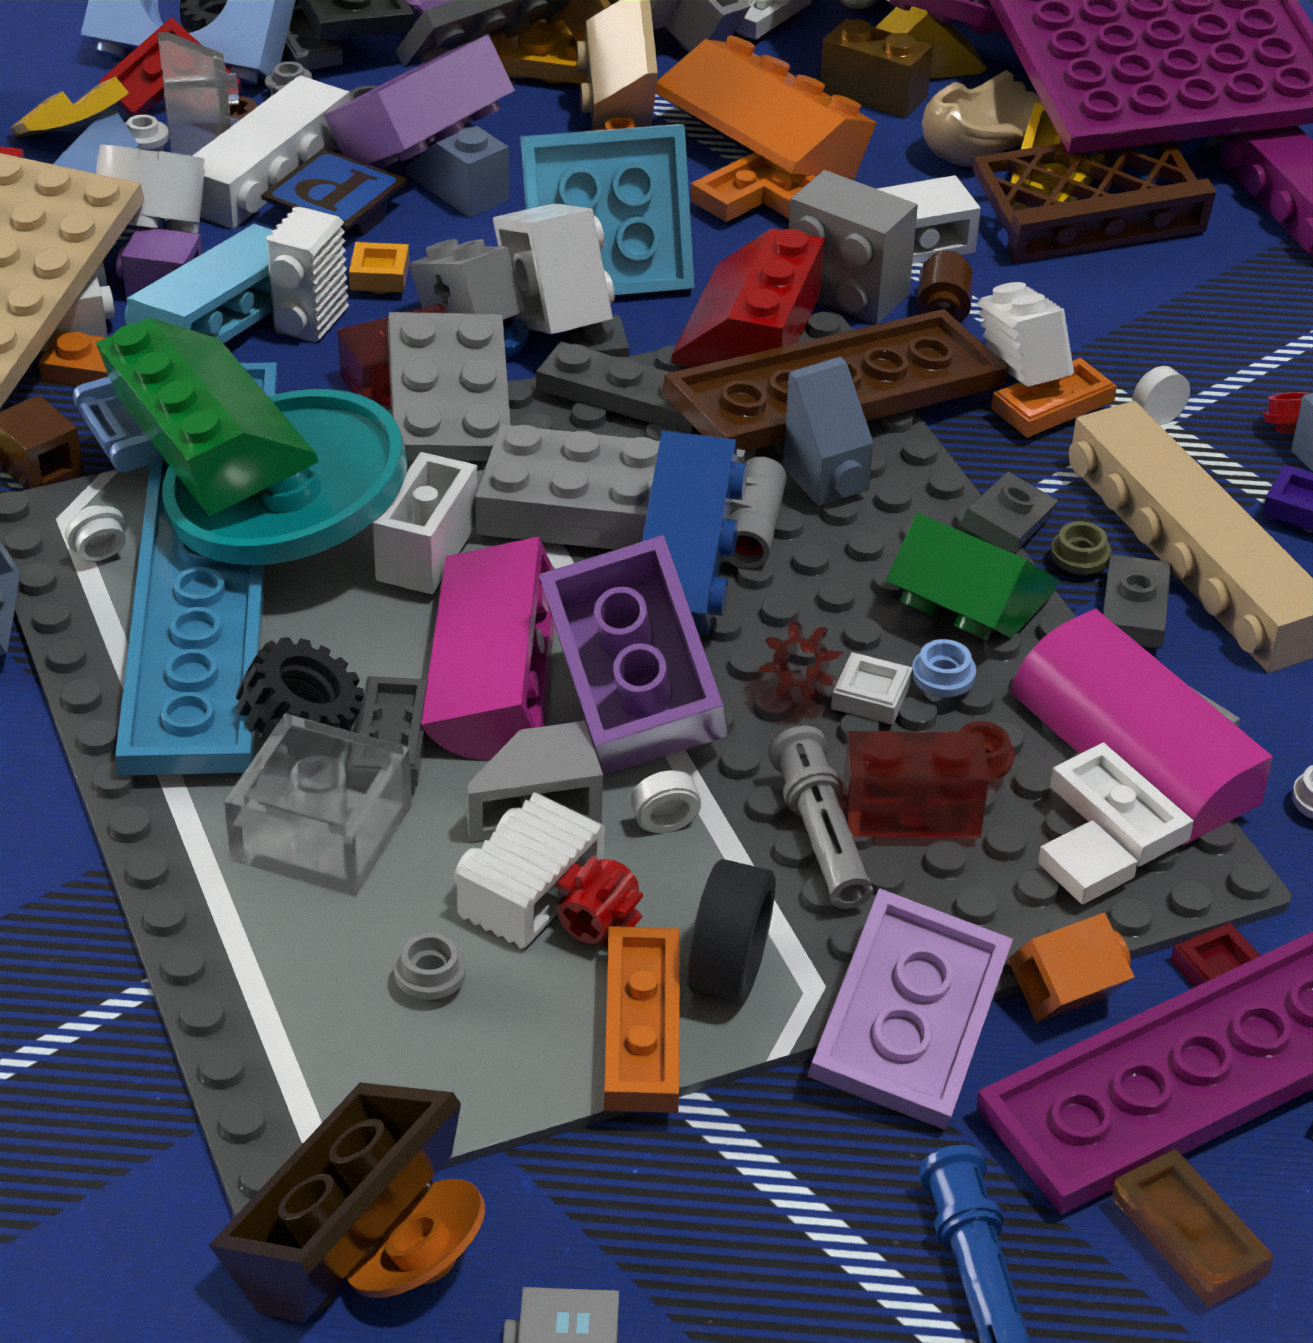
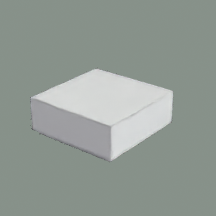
[831,652,913,725]
[1038,820,1138,905]

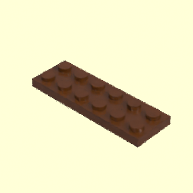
[662,309,1009,451]

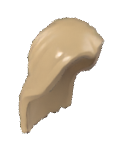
[922,70,1042,167]

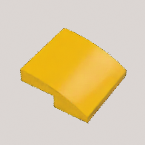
[9,77,129,137]

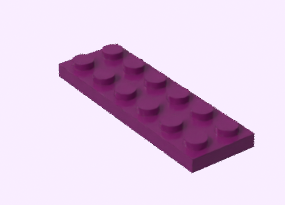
[976,931,1313,1215]

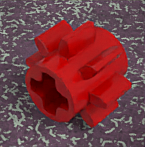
[555,856,644,946]

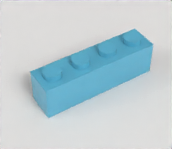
[124,224,272,343]

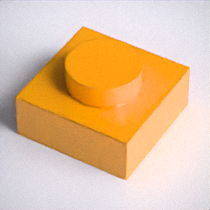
[349,242,410,294]

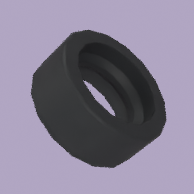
[687,859,776,1003]

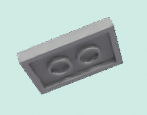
[388,312,511,461]

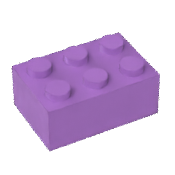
[324,34,515,169]
[539,535,728,776]

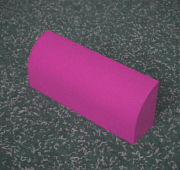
[421,536,554,760]
[1010,608,1273,846]

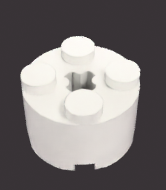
[96,145,205,234]

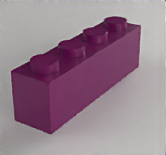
[1219,126,1313,257]

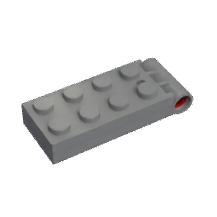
[475,424,787,569]

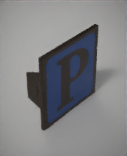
[261,148,407,236]

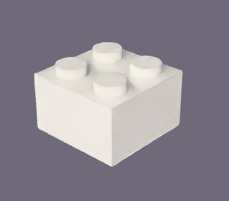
[493,203,615,334]

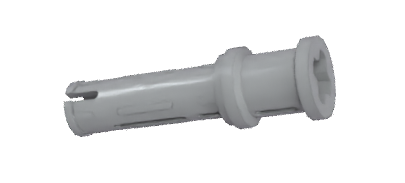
[768,725,873,909]

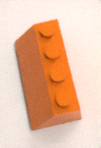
[656,36,877,179]

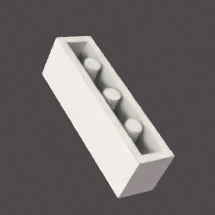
[193,75,350,229]

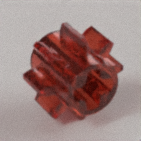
[760,621,843,701]

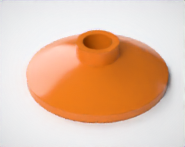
[346,1179,485,1298]

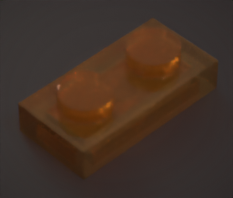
[1112,1149,1274,1307]

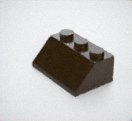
[209,1082,461,1323]

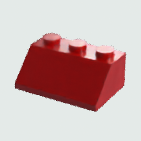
[671,228,825,367]

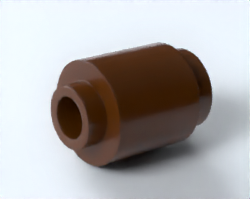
[916,250,973,323]

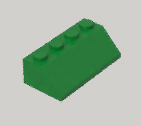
[96,317,319,517]

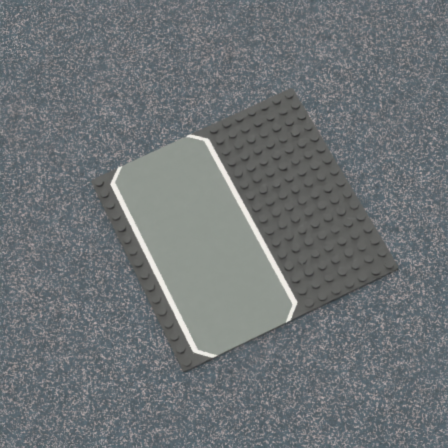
[0,312,1291,1217]

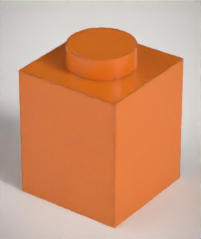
[1008,912,1135,1024]

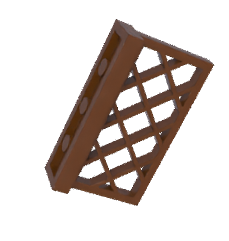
[972,141,1216,264]

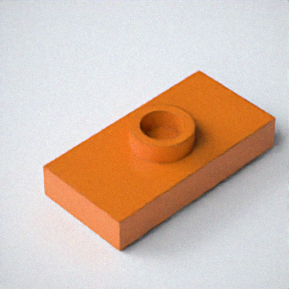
[991,358,1117,438]

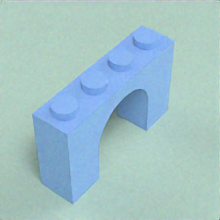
[80,0,295,85]

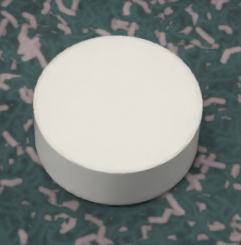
[1132,366,1190,425]
[630,770,701,833]

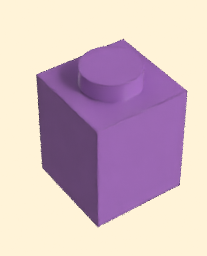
[116,226,202,301]

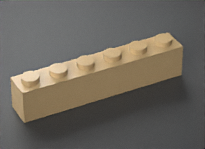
[1069,400,1313,673]

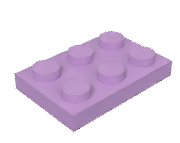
[807,888,1013,1130]

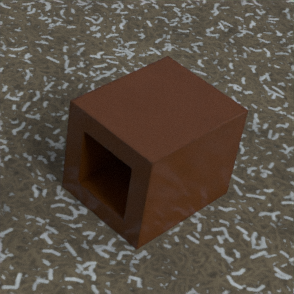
[0,395,84,490]

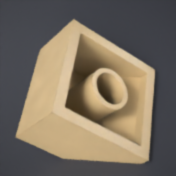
[576,0,658,131]

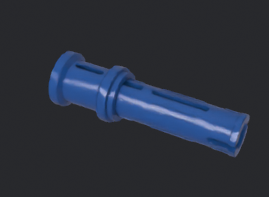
[918,1145,1031,1343]

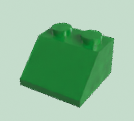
[885,512,1059,641]

